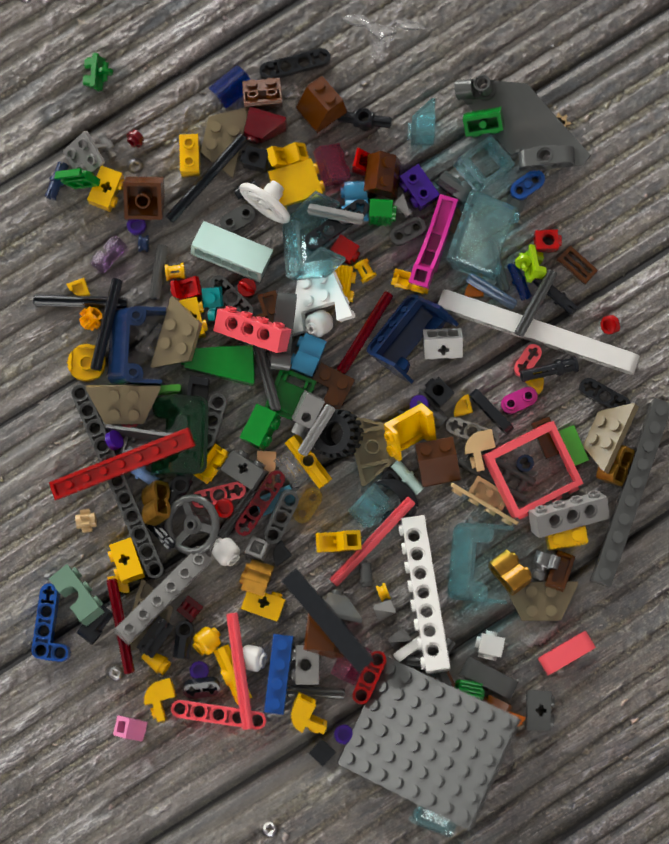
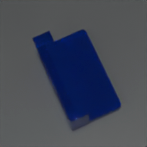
[208,65,251,109]

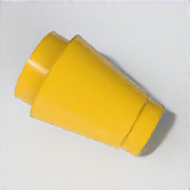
[141,653,171,675]

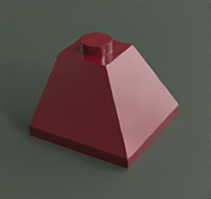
[244,107,287,144]

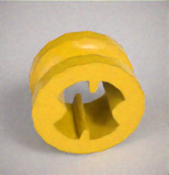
[375,583,391,602]

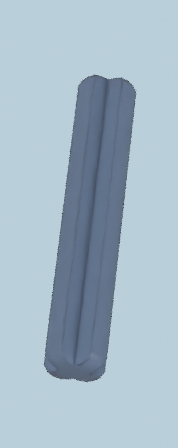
[466,273,517,310]

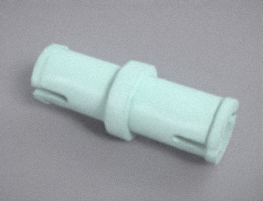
[391,461,425,495]

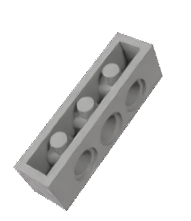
[529,491,610,538]

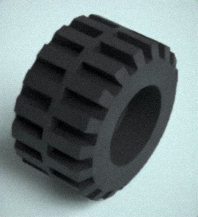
[314,409,363,458]

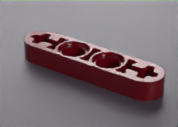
[235,470,285,536]

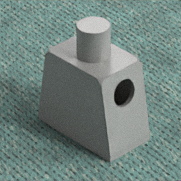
[291,390,325,436]

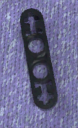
[259,48,330,79]
[305,199,368,251]

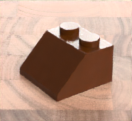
[296,76,347,133]
[364,151,401,200]
[123,177,165,220]
[415,437,461,487]

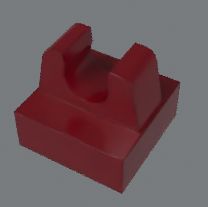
[176,595,204,622]

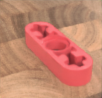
[192,481,246,509]

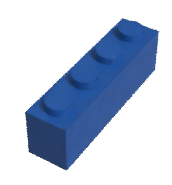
[264,634,294,715]

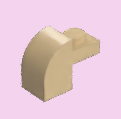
[464,429,496,472]

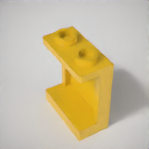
[268,158,325,209]
[384,403,437,461]

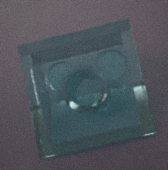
[407,98,435,145]
[347,482,391,529]

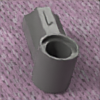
[436,170,476,206]

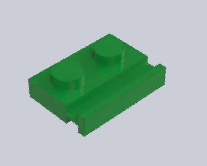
[54,168,101,189]

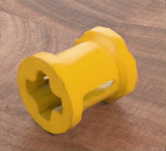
[353,258,377,283]
[165,262,186,281]

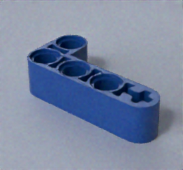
[32,583,71,662]

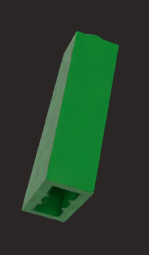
[181,345,255,386]

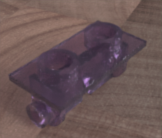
[90,235,127,275]

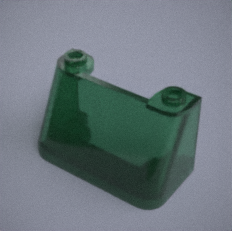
[151,394,208,476]

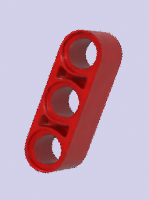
[352,651,386,704]

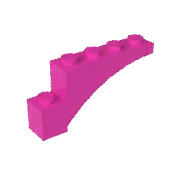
[409,194,459,289]

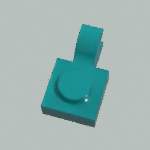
[202,287,224,321]

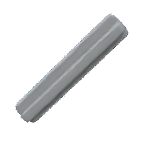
[307,203,364,225]
[298,404,335,456]

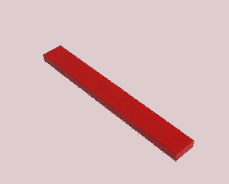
[49,428,196,500]

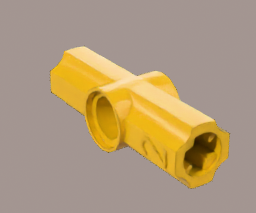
[284,434,332,489]
[214,644,253,705]

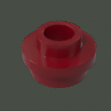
[126,130,144,148]

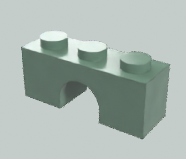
[49,564,104,627]

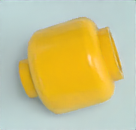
[192,626,221,655]

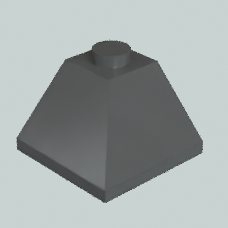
[326,590,362,623]

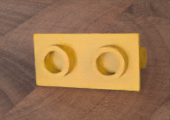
[391,268,429,295]
[193,443,229,484]

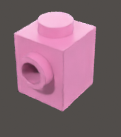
[113,715,147,741]

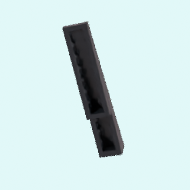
[282,568,374,673]

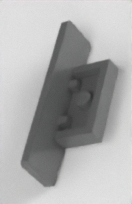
[105,424,173,462]

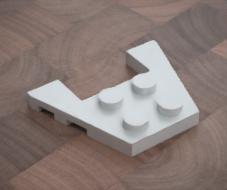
[292,267,355,337]

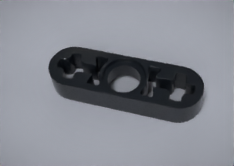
[579,378,631,409]
[469,389,514,435]

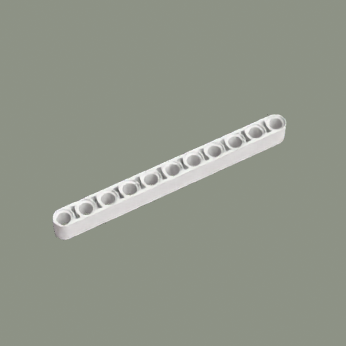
[438,289,640,375]

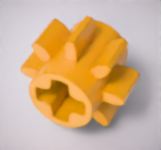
[79,306,102,331]

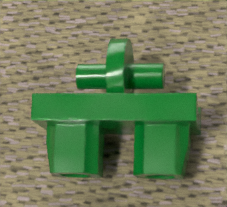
[82,53,114,91]

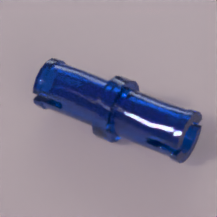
[506,262,532,301]

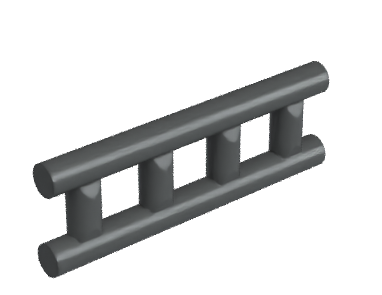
[458,451,536,503]

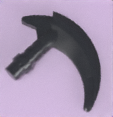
[374,479,419,520]

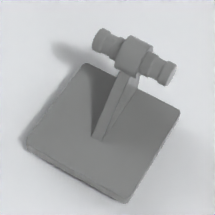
[63,131,117,173]

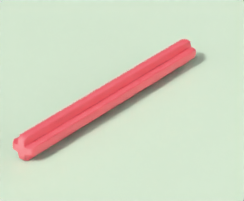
[330,497,415,586]
[226,613,254,730]

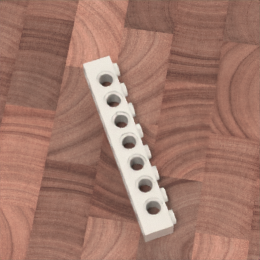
[398,515,450,674]

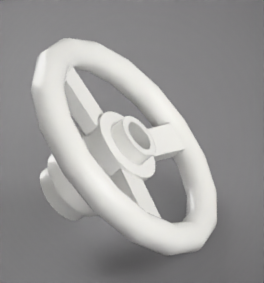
[240,180,290,224]

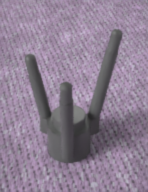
[398,389,447,429]

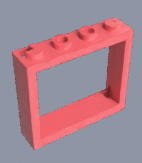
[482,421,584,520]

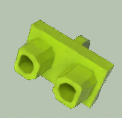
[515,244,547,283]

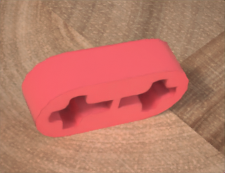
[514,344,542,377]

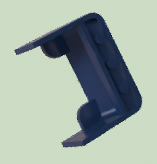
[367,294,459,384]
[107,306,167,385]

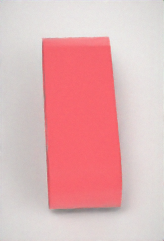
[537,630,596,676]

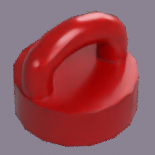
[238,278,256,298]
[600,315,620,335]
[215,498,234,518]

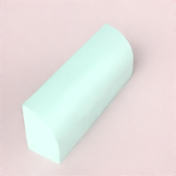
[190,221,273,283]

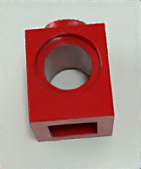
[533,229,562,253]
[330,234,361,266]

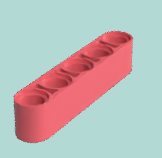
[171,700,267,730]

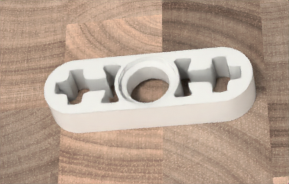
[392,628,435,662]

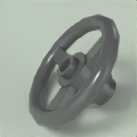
[165,494,220,555]

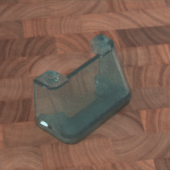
[447,190,520,281]

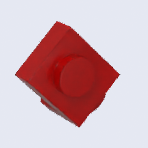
[170,276,202,300]

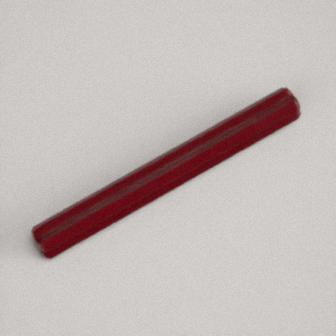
[337,291,393,374]
[107,578,135,674]

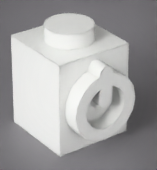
[475,630,505,661]

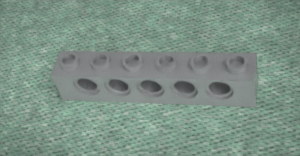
[114,546,212,646]

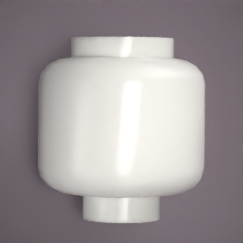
[305,310,333,338]
[212,537,240,566]
[243,644,267,672]

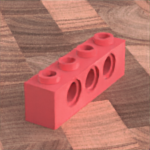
[213,306,292,353]

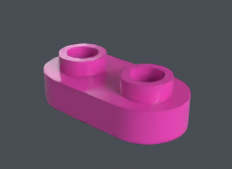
[500,387,537,414]

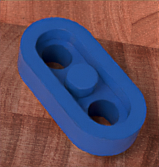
[510,170,545,200]

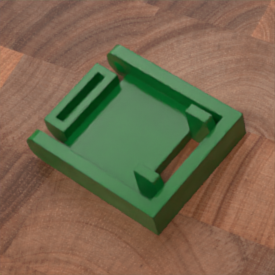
[265,370,317,421]

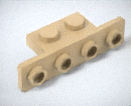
[450,475,519,526]

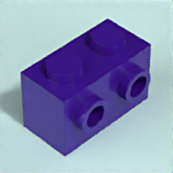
[398,164,440,211]

